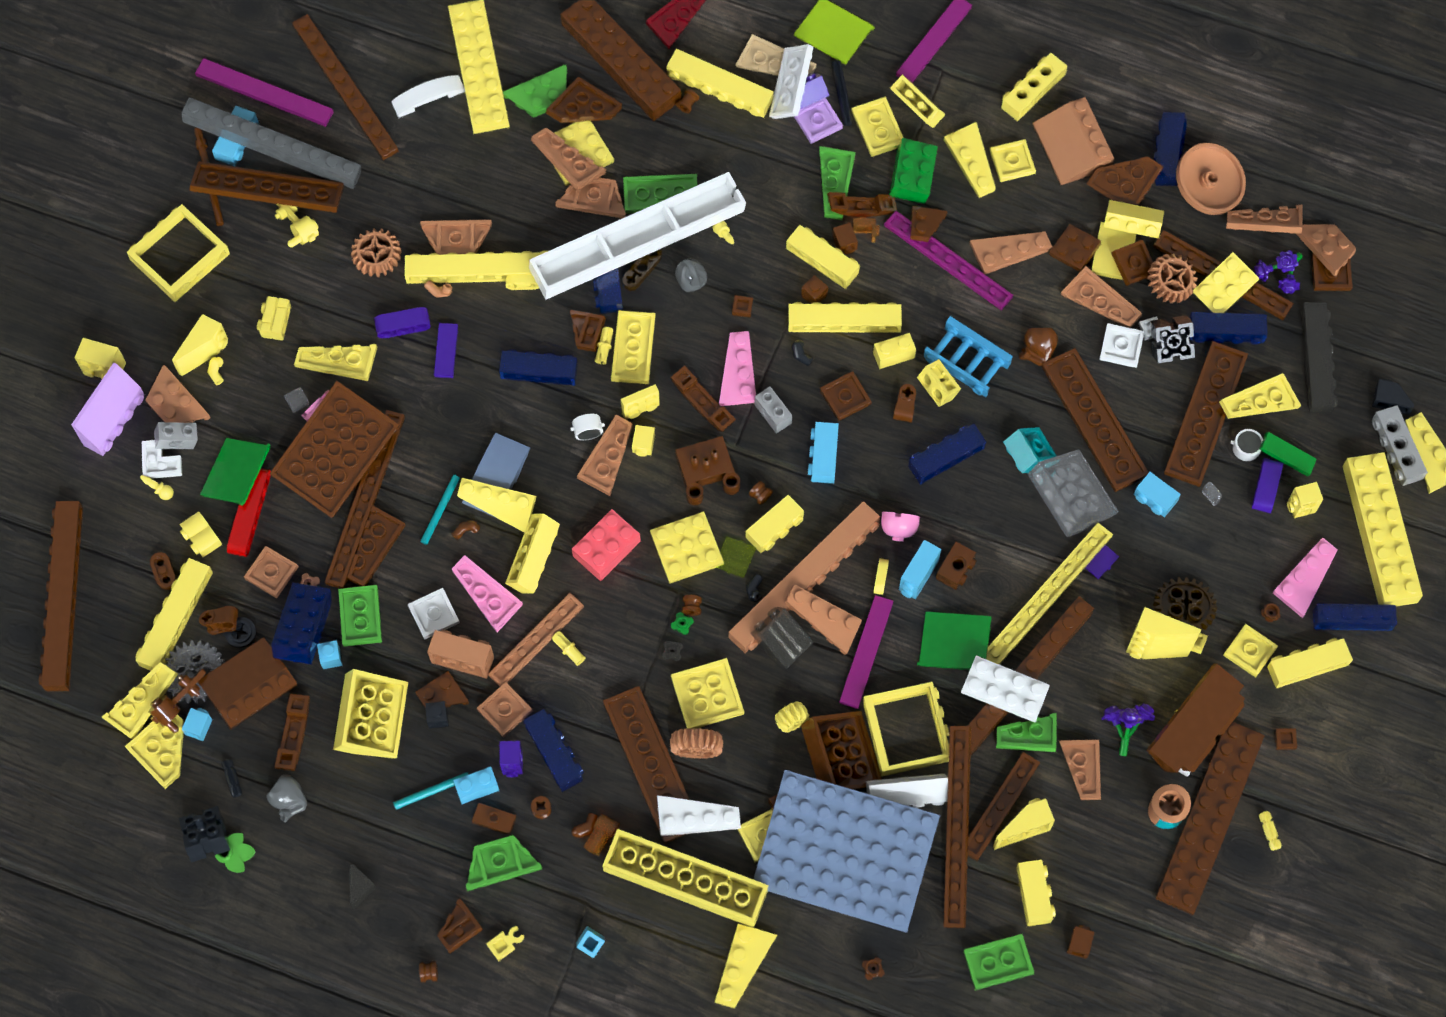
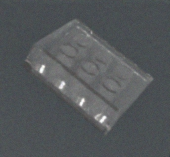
[1028,450,1118,537]

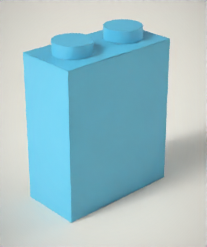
[899,540,941,600]

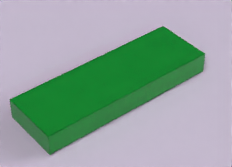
[1259,432,1316,477]

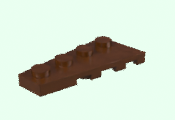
[347,505,406,587]

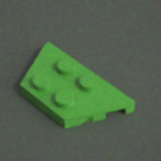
[503,65,567,118]
[466,835,542,891]

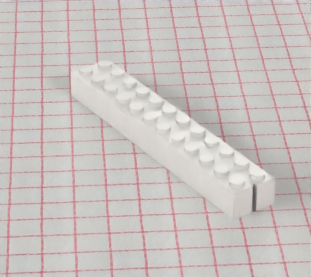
[529,172,746,300]

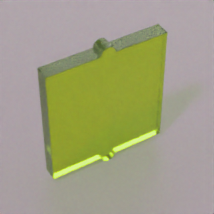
[716,537,756,578]

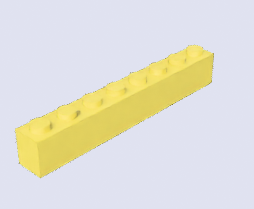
[405,251,548,284]

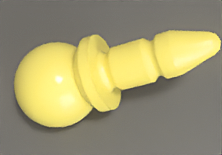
[712,221,734,244]
[140,475,174,500]

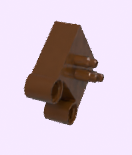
[675,436,740,505]

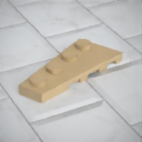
[736,34,817,76]

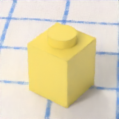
[632,425,655,457]

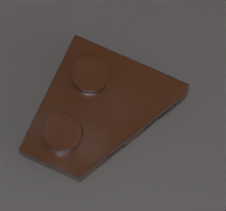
[910,206,948,242]
[570,310,606,352]
[415,671,469,709]
[437,899,483,953]

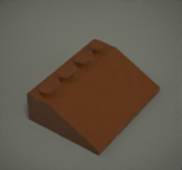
[198,637,297,730]
[801,711,882,792]

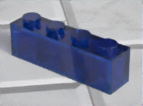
[1154,112,1187,186]
[593,268,623,314]
[1189,312,1267,344]
[499,350,578,386]
[908,424,986,485]
[1313,603,1397,631]
[523,709,584,792]

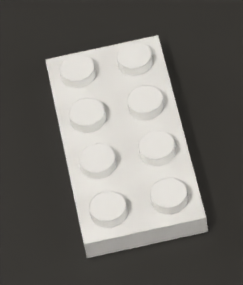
[769,44,813,119]
[961,656,1050,722]

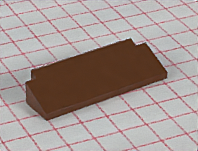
[1147,664,1245,773]

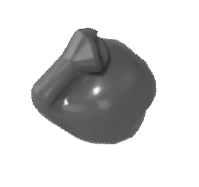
[675,259,707,292]
[267,774,307,823]

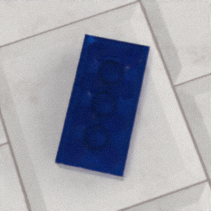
[272,583,332,664]

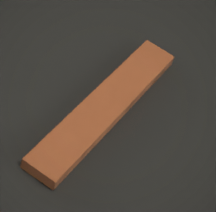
[488,593,584,687]

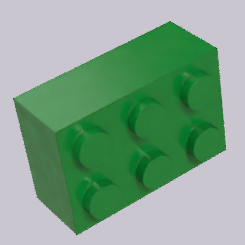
[889,138,938,204]

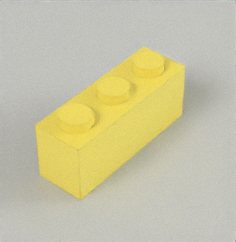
[890,75,945,128]
[1104,200,1164,238]
[746,495,804,553]
[1016,860,1055,926]

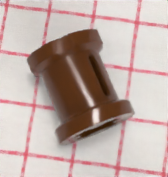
[676,89,699,113]

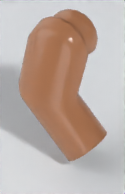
[424,280,452,298]

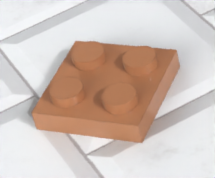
[244,546,298,598]
[477,682,533,737]

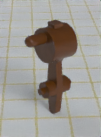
[148,668,206,733]

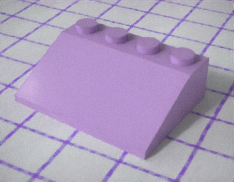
[71,363,144,456]

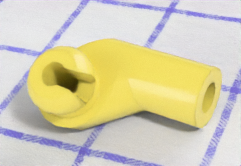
[208,357,224,385]

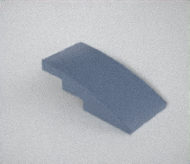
[462,433,530,517]

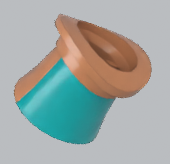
[1148,784,1191,829]

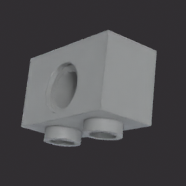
[755,387,792,434]
[154,422,198,449]

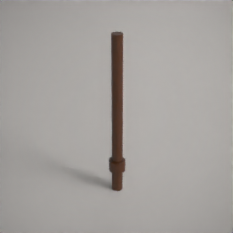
[194,127,224,226]

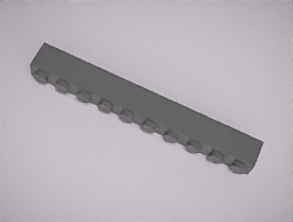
[182,97,361,189]

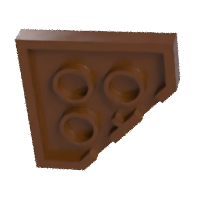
[546,77,623,123]
[1087,157,1164,206]

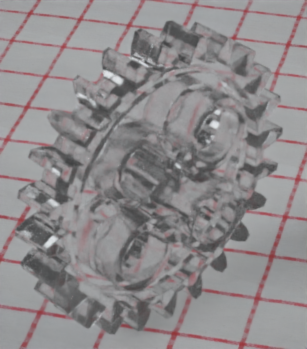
[165,640,225,704]

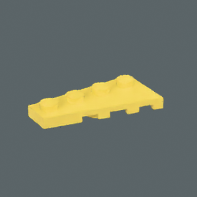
[944,122,995,198]
[294,344,377,381]
[1405,412,1446,494]
[457,478,536,533]
[715,924,777,1008]

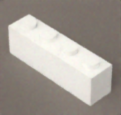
[866,774,948,807]

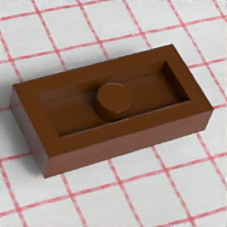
[472,803,516,835]

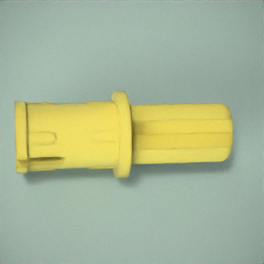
[595,327,613,365]
[552,631,586,666]

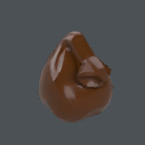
[1019,328,1058,366]

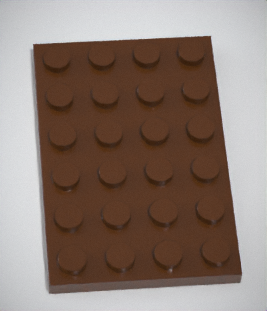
[270,381,400,519]

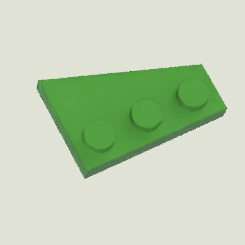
[996,713,1056,752]

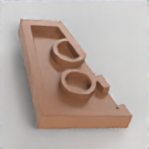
[1059,740,1101,800]

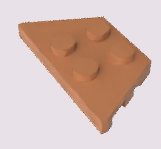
[556,178,626,218]
[420,220,492,255]
[1296,225,1356,276]
[146,365,210,423]

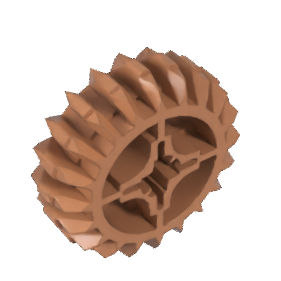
[351,228,402,278]
[1147,254,1198,304]
[670,728,723,759]

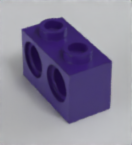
[500,741,523,777]

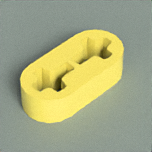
[506,274,539,290]
[874,558,889,595]

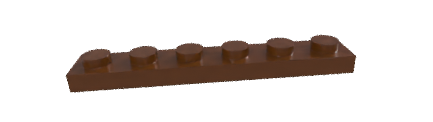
[968,752,1040,861]

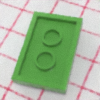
[338,585,382,647]
[963,934,1034,990]

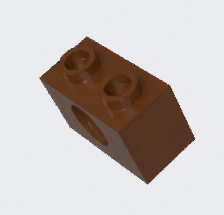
[936,542,977,590]

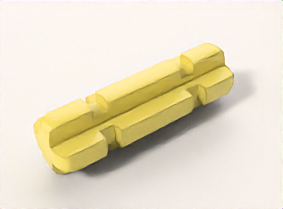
[1259,811,1282,851]

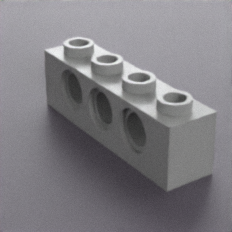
[1372,405,1428,486]

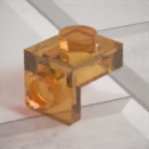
[853,217,879,243]

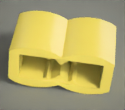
[180,511,222,557]

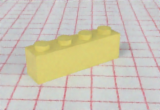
[786,225,860,289]
[505,514,560,594]
[1267,638,1353,688]

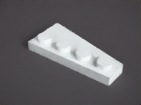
[657,796,741,836]

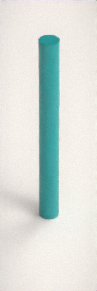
[420,475,460,545]
[393,772,468,810]

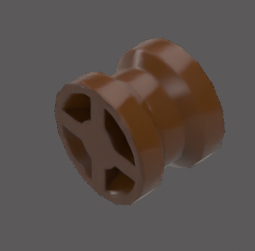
[749,481,773,505]
[682,595,702,616]
[531,796,552,819]
[419,961,438,983]

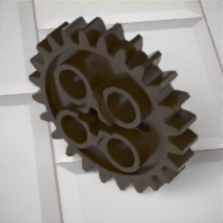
[1153,577,1218,630]

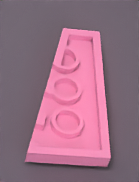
[1273,538,1337,618]
[452,555,523,632]

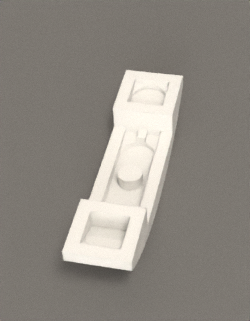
[391,75,465,118]

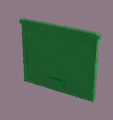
[200,438,270,506]
[917,612,992,670]

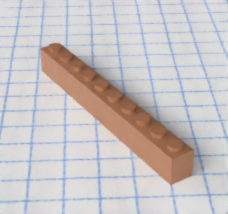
[729,501,880,653]

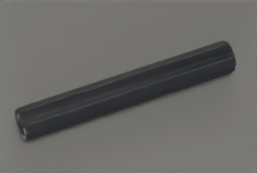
[831,60,853,126]

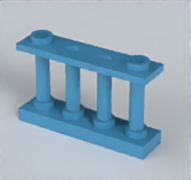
[924,316,1013,397]

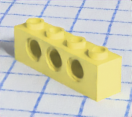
[1001,53,1067,121]

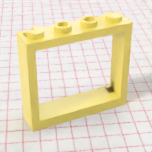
[127,204,230,302]
[863,682,949,776]

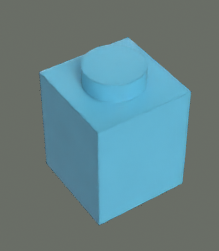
[317,640,343,669]
[181,708,212,741]
[576,926,605,958]

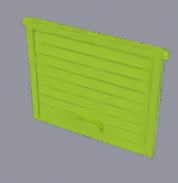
[794,0,875,65]

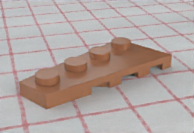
[531,128,606,191]
[1227,205,1303,234]
[969,232,1053,274]
[1061,266,1142,328]
[577,415,633,496]
[785,584,862,655]

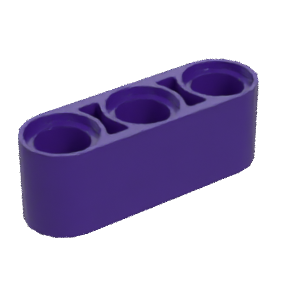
[374,307,431,338]
[1252,458,1283,514]

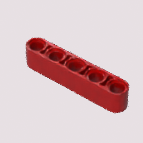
[227,468,271,557]

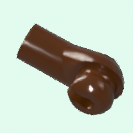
[451,520,480,540]
[572,813,598,838]

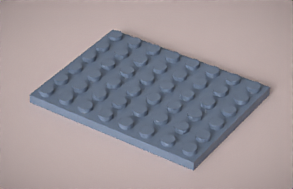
[753,770,940,933]

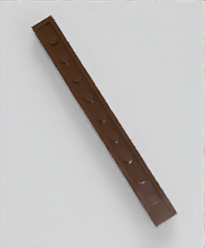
[292,14,399,160]
[325,410,405,589]
[944,726,971,928]

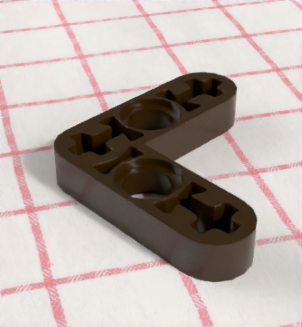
[623,249,662,291]

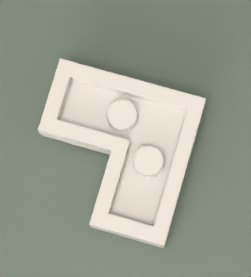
[142,440,182,479]

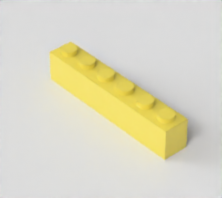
[667,49,774,118]
[788,302,902,333]
[136,558,213,671]

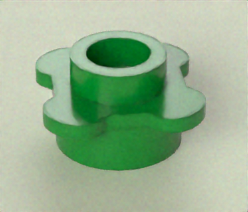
[671,612,694,635]

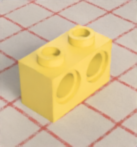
[917,359,961,407]
[1287,482,1323,518]

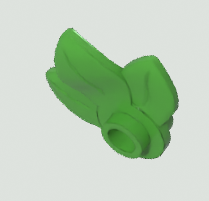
[215,833,255,873]

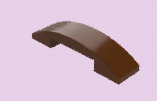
[827,192,897,217]
[671,366,736,432]
[275,694,310,771]

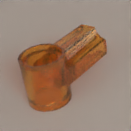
[584,813,620,856]

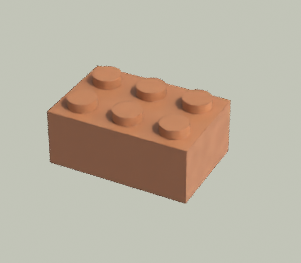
[427,630,494,679]

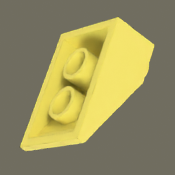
[172,314,228,376]
[993,798,1055,850]

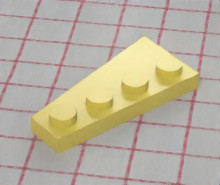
[1219,373,1301,418]
[102,662,178,739]

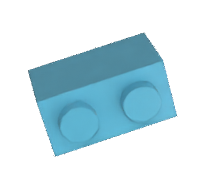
[1134,472,1181,518]
[453,767,499,804]

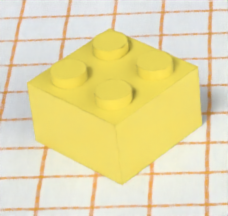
[75,338,126,379]

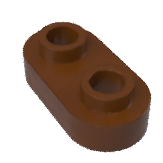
[150,552,177,590]

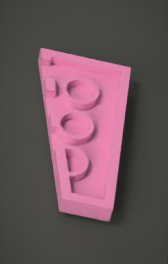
[719,331,756,406]

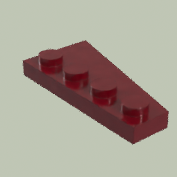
[646,0,706,49]

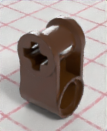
[893,384,916,423]
[199,606,238,635]

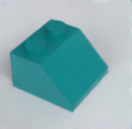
[1003,427,1058,473]

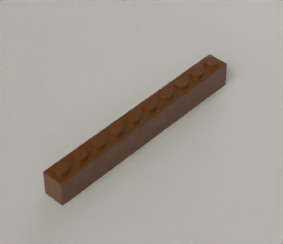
[39,501,83,691]
[968,596,1094,757]

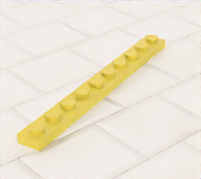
[987,523,1113,665]

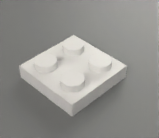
[1099,323,1144,368]
[408,588,460,640]

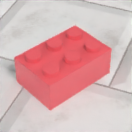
[572,509,640,581]

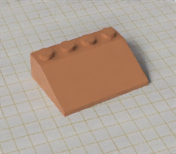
[1033,97,1114,185]

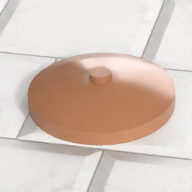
[1176,143,1246,215]

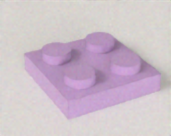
[794,97,843,144]

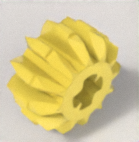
[775,701,809,733]

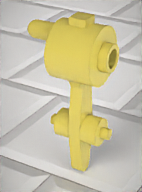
[275,204,319,247]

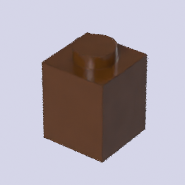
[832,223,858,254]
[801,275,828,304]
[1067,925,1095,959]

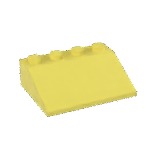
[1126,607,1201,659]
[333,669,408,758]

